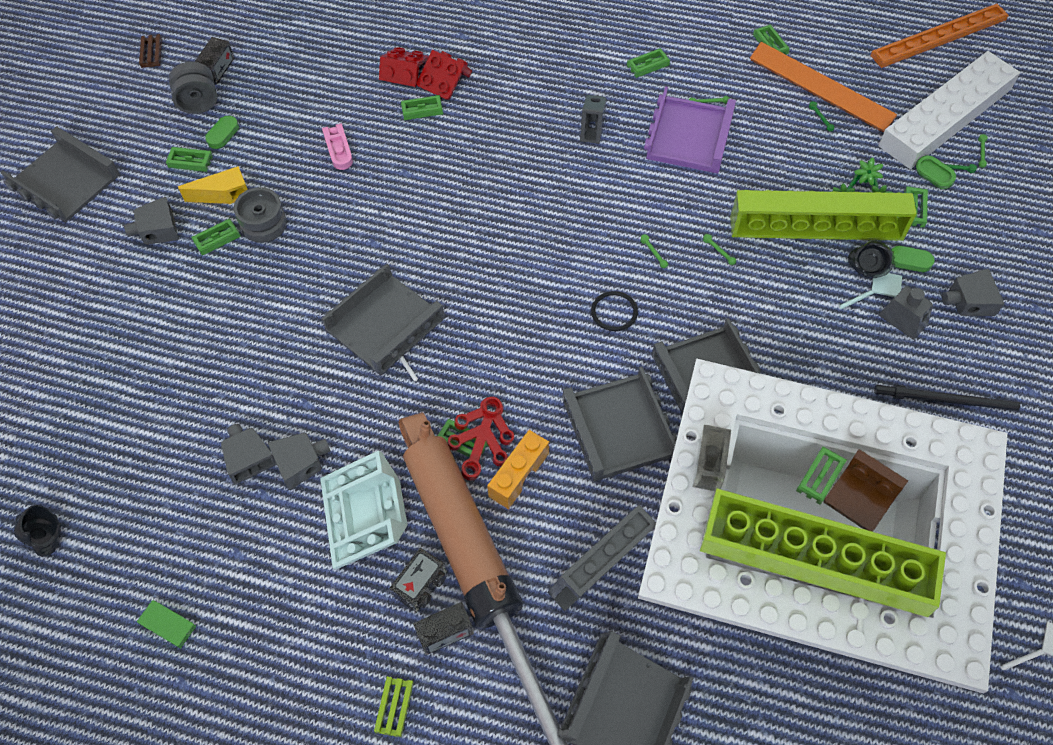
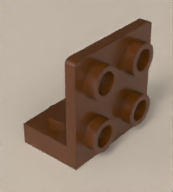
[823,449,909,532]

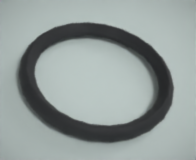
[591,291,638,331]

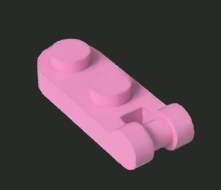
[322,123,353,170]

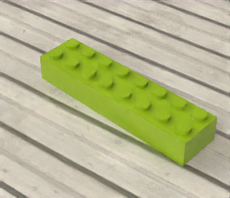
[730,190,917,241]
[700,488,946,617]

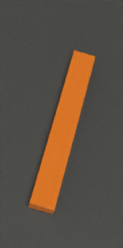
[870,4,1009,68]
[750,42,897,133]

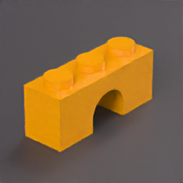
[487,430,549,510]

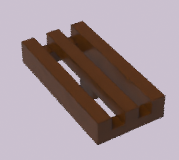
[139,34,162,68]

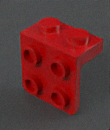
[379,47,428,87]
[417,49,472,100]

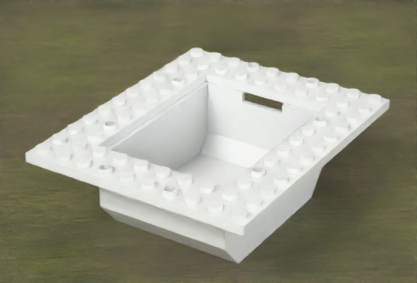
[638,359,1008,694]

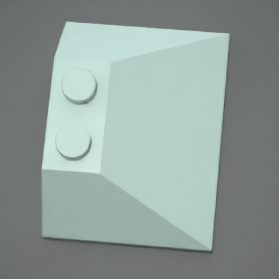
[320,450,407,570]

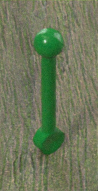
[809,101,835,132]
[945,164,977,173]

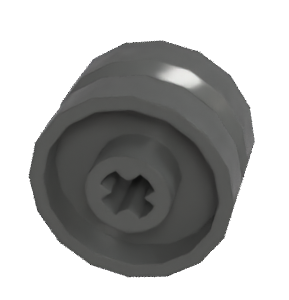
[169,62,217,114]
[233,187,287,243]

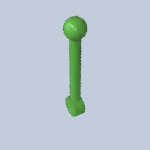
[689,96,730,104]
[978,134,988,168]
[640,234,668,268]
[703,234,737,265]

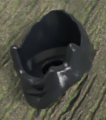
[848,241,896,278]
[14,505,61,557]

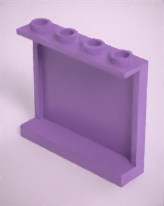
[644,86,736,174]

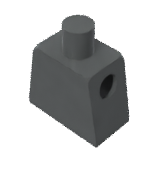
[580,95,607,144]
[124,197,179,245]
[942,269,1004,316]
[878,286,933,340]
[221,424,277,485]
[268,433,331,490]

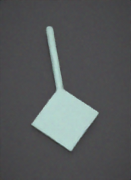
[839,273,902,309]

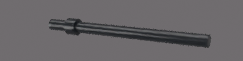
[874,384,1020,411]

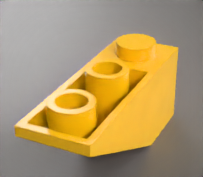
[178,166,248,204]

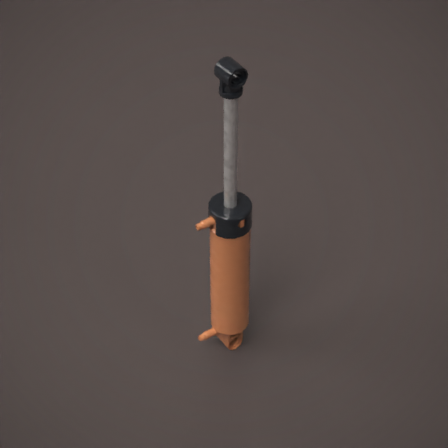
[399,412,568,745]

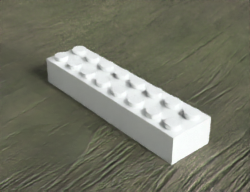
[879,51,1020,170]

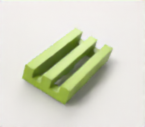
[374,676,414,738]

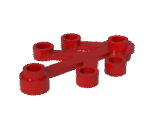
[447,397,514,481]

